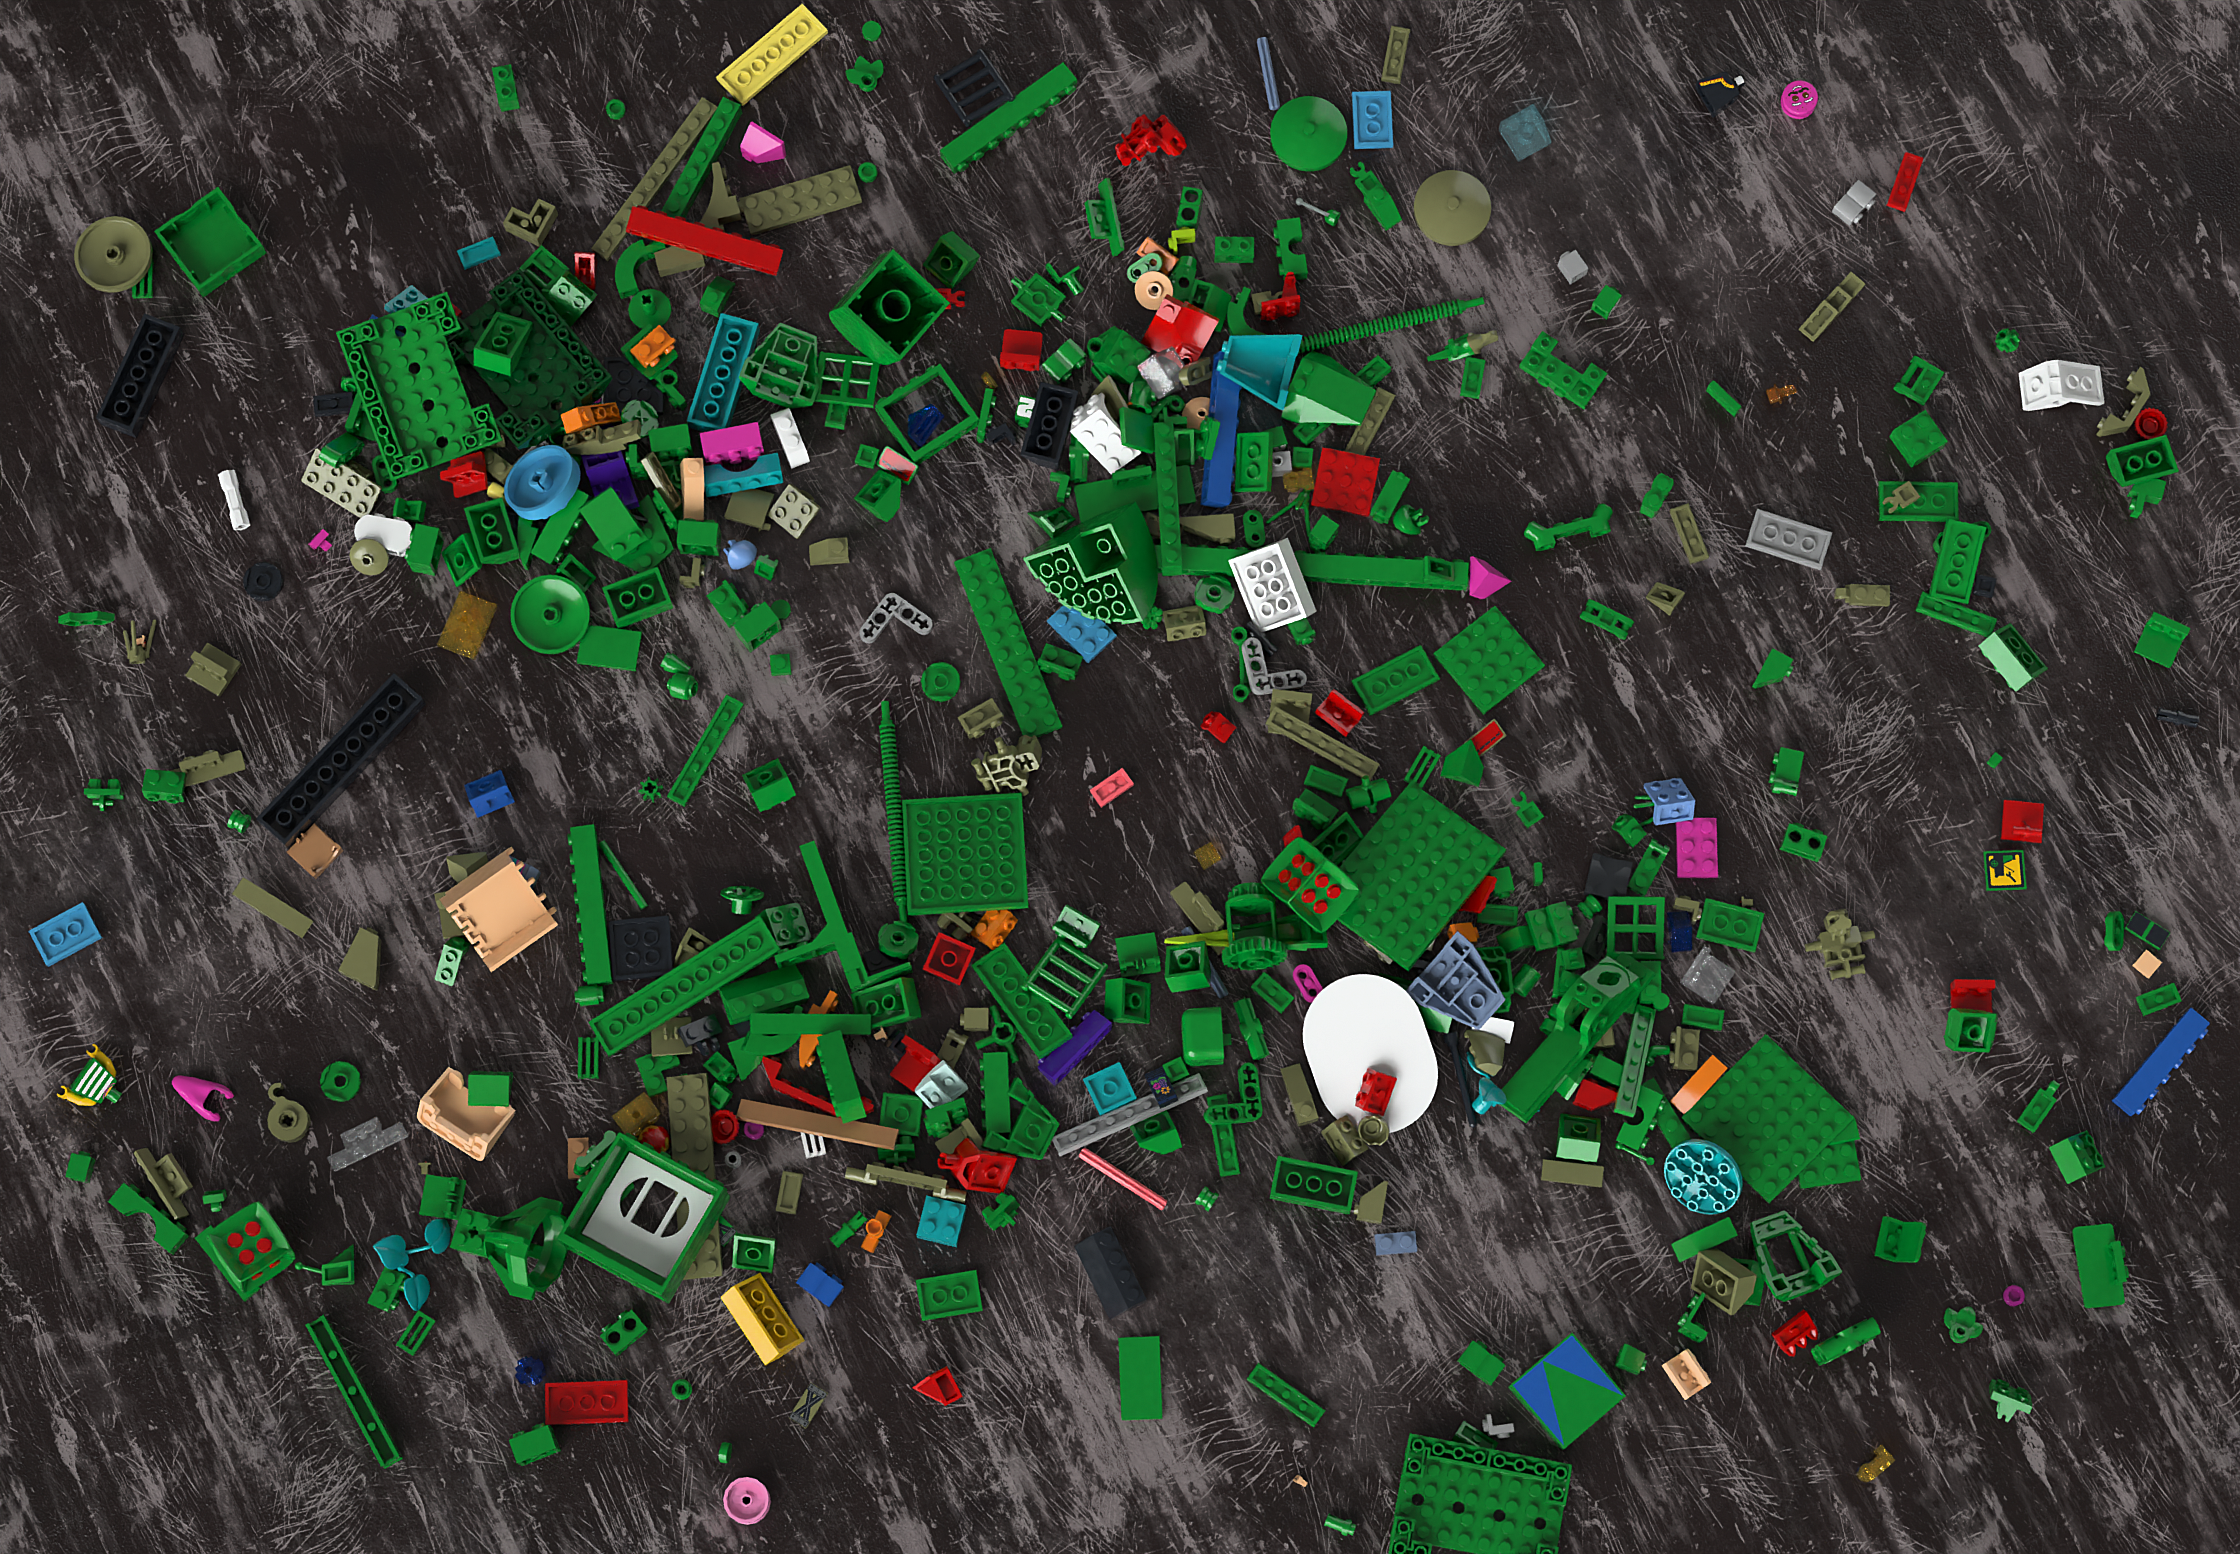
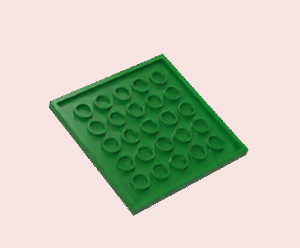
[902,793,1028,916]
[1681,1034,1855,1204]

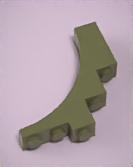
[654,162,744,277]

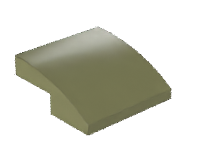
[724,489,774,529]

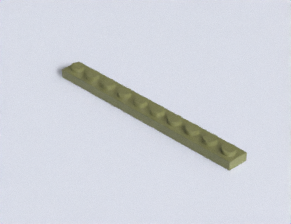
[591,97,717,261]

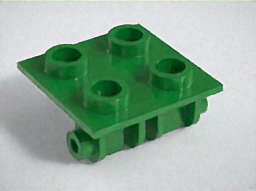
[1115,932,1161,978]
[419,1174,467,1220]

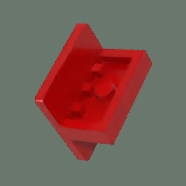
[440,451,488,498]

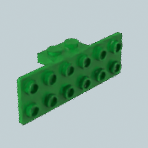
[1074,465,1196,523]

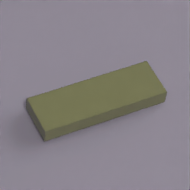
[1381,26,1410,84]
[641,452,682,511]
[1669,503,1709,565]
[1541,1159,1604,1187]

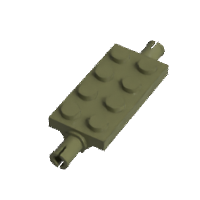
[845,1162,967,1203]

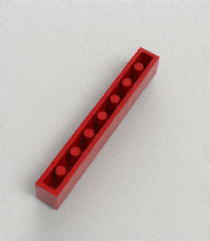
[626,205,783,276]

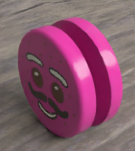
[1780,80,1818,119]

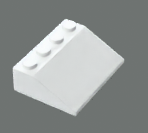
[1229,538,1316,632]

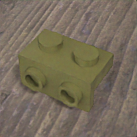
[958,698,1004,739]

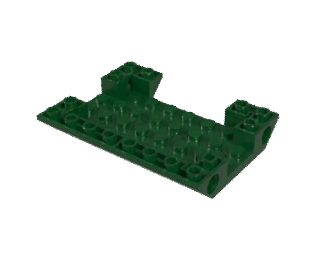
[445,269,612,449]

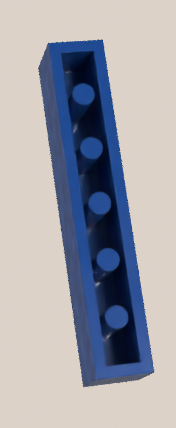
[2112,1008,2210,1116]

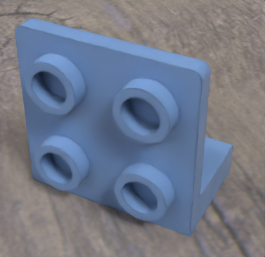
[1644,778,1695,825]

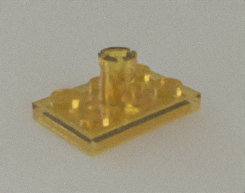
[437,591,497,660]

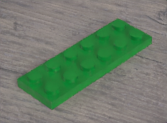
[971,943,1073,1060]

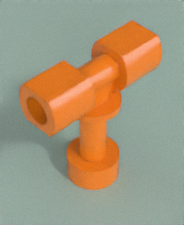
[861,1210,891,1253]

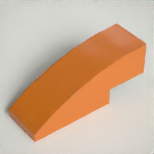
[1670,1055,1727,1115]

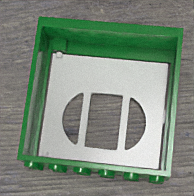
[556,1132,730,1304]

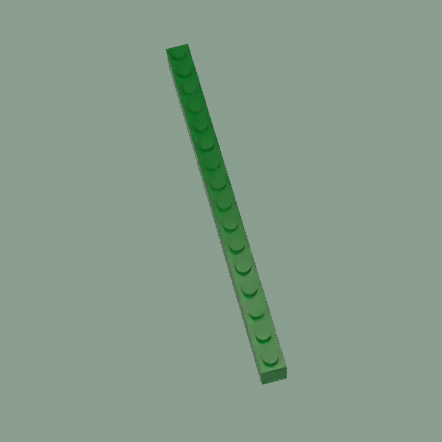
[1154,543,1469,591]

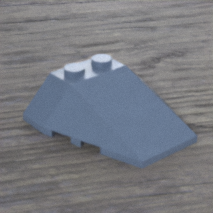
[1406,931,1506,1030]

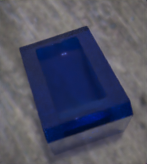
[1667,911,1692,953]

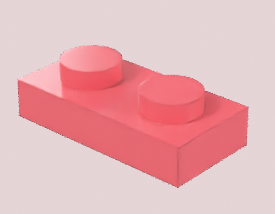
[1090,768,1134,808]

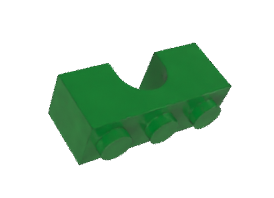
[1273,217,1308,280]
[1616,1085,1666,1151]

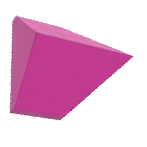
[1470,556,1512,599]

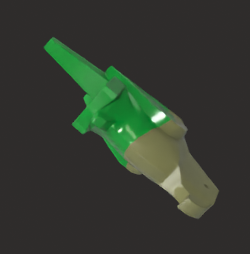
[1427,330,1498,362]

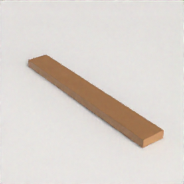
[736,1099,899,1150]

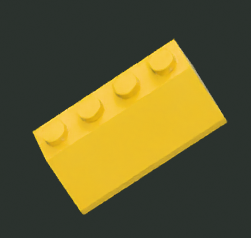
[721,1273,805,1365]

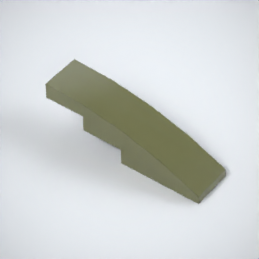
[1798,272,1866,342]
[232,877,313,938]

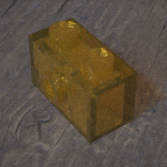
[612,1092,661,1137]

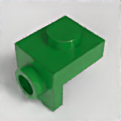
[1050,471,1072,504]
[393,498,426,522]
[1611,814,1647,847]

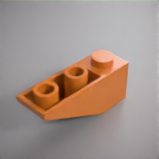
[561,402,622,433]

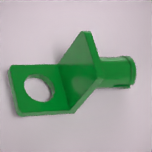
[1045,263,1085,296]

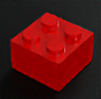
[922,932,976,985]

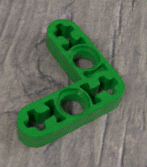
[1204,1063,1262,1125]

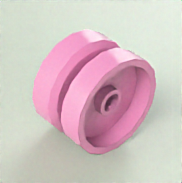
[723,1477,771,1525]

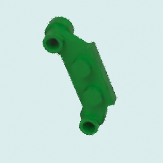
[1231,627,1260,703]

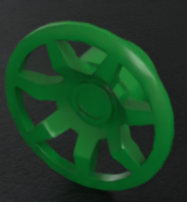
[721,886,764,914]

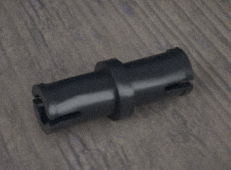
[1244,621,1279,657]
[2156,707,2199,728]

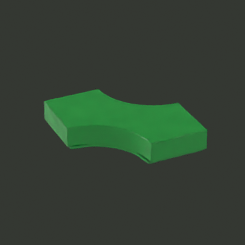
[58,611,115,627]

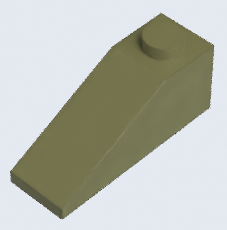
[1179,514,1235,545]
[1280,1063,1318,1127]

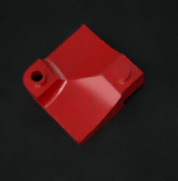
[1141,294,1220,368]

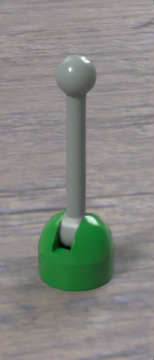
[1296,198,1341,226]

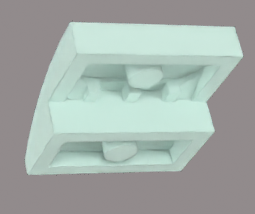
[914,1060,968,1109]

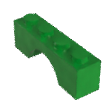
[108,1183,189,1255]

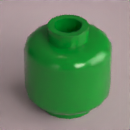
[667,673,698,700]

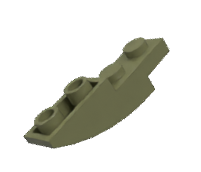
[563,419,641,455]

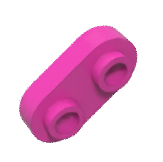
[1293,964,1323,1003]

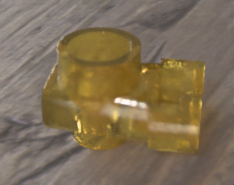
[1283,467,1314,492]

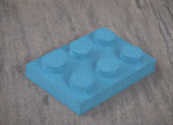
[1352,91,1393,149]
[1047,605,1117,663]
[29,902,102,967]

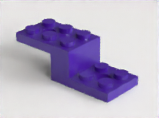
[574,424,640,510]

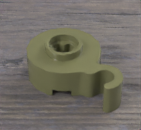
[267,1083,311,1143]

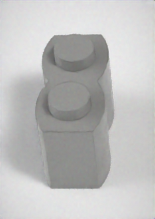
[1832,180,1876,226]

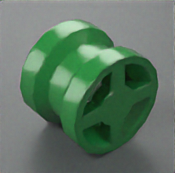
[227,809,251,834]
[1577,894,1602,920]
[1195,1186,1219,1212]

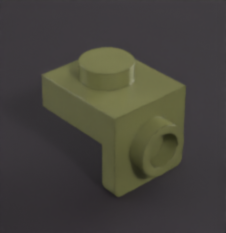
[679,558,706,588]
[1672,896,1702,925]

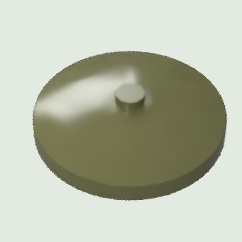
[1413,170,1491,246]
[74,216,153,292]

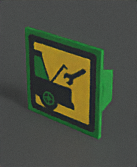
[1983,850,2027,891]

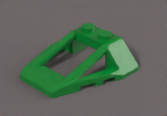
[1750,1210,1842,1302]

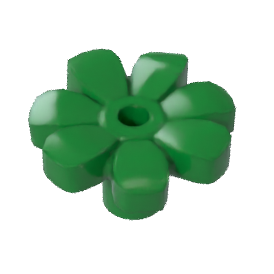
[1140,605,1163,629]

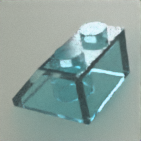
[1499,104,1552,162]

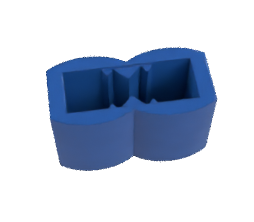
[796,1262,844,1308]

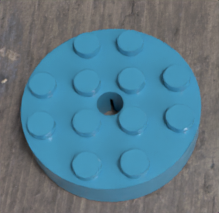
[504,445,580,520]

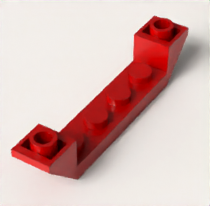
[762,1055,875,1118]

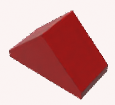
[575,252,598,290]

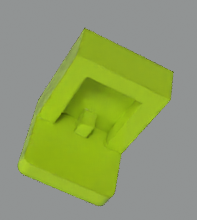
[1168,227,1195,255]

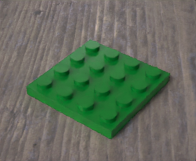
[1433,606,1545,715]

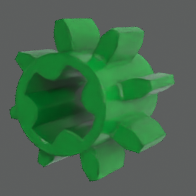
[1995,328,2020,353]
[638,777,664,803]

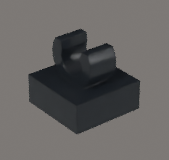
[1413,957,1433,977]

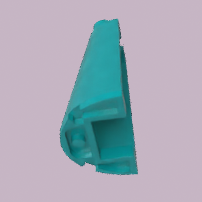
[1216,334,1303,411]

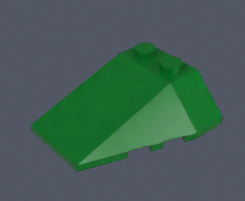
[739,323,819,409]
[1282,351,1376,426]

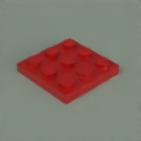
[1311,447,1380,517]

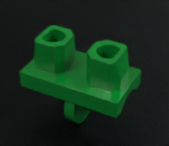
[84,779,124,811]
[878,1136,915,1167]
[982,1192,1020,1231]

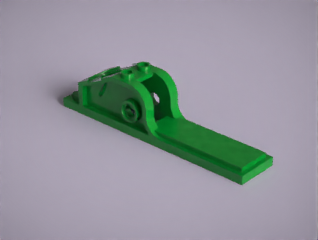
[1499,952,1655,1123]

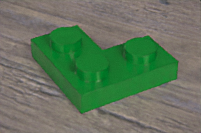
[635,1053,681,1098]

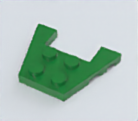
[592,495,675,573]
[981,1077,1059,1160]

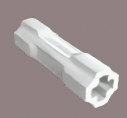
[218,470,251,530]

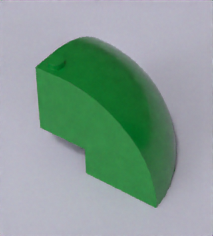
[1023,502,1158,624]

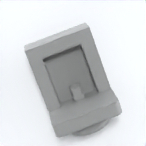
[1482,1414,1514,1439]

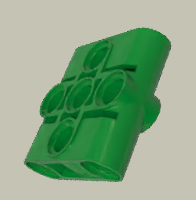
[1811,1317,1881,1366]

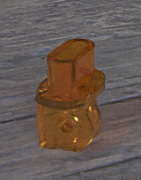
[1766,384,1797,404]

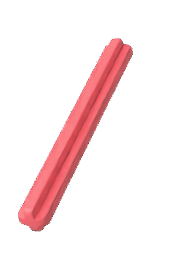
[1079,1148,1167,1210]

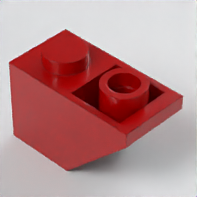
[1573,1078,1617,1112]

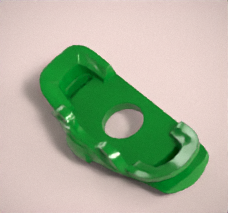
[1168,256,1197,303]

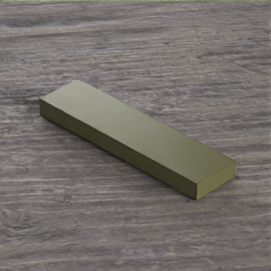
[1344,387,1396,456]

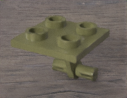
[1091,375,1128,422]

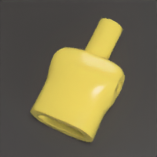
[487,482,509,506]

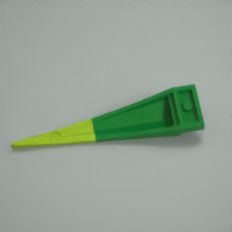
[1164,914,1328,951]

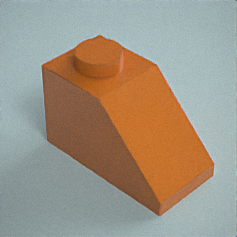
[1447,922,1479,945]

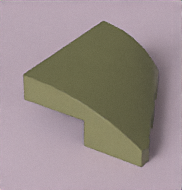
[1464,1030,1505,1076]

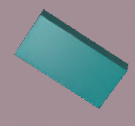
[457,236,501,270]

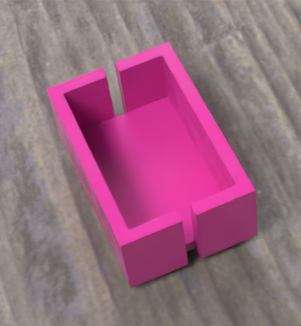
[700,422,765,466]

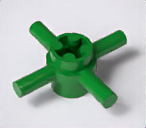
[975,1005,1019,1064]

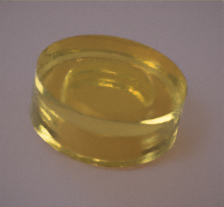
[981,372,998,390]

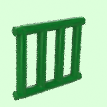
[1021,936,1108,1019]

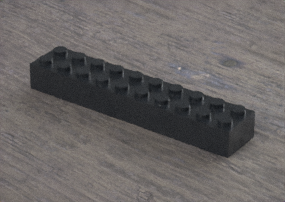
[256,673,426,849]

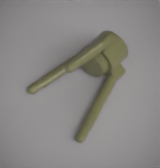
[123,620,157,664]

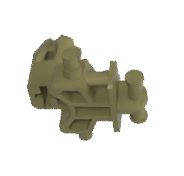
[971,735,1042,796]
[1804,909,1875,980]

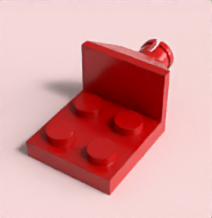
[938,1138,1017,1193]

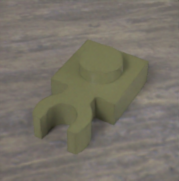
[1251,291,1283,315]
[1883,481,1920,513]

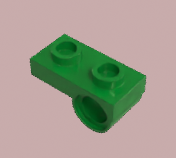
[655,370,688,411]

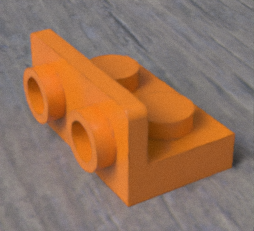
[630,325,676,368]

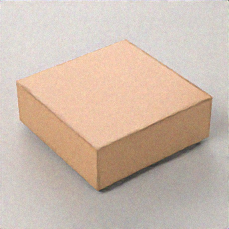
[2132,950,2162,978]

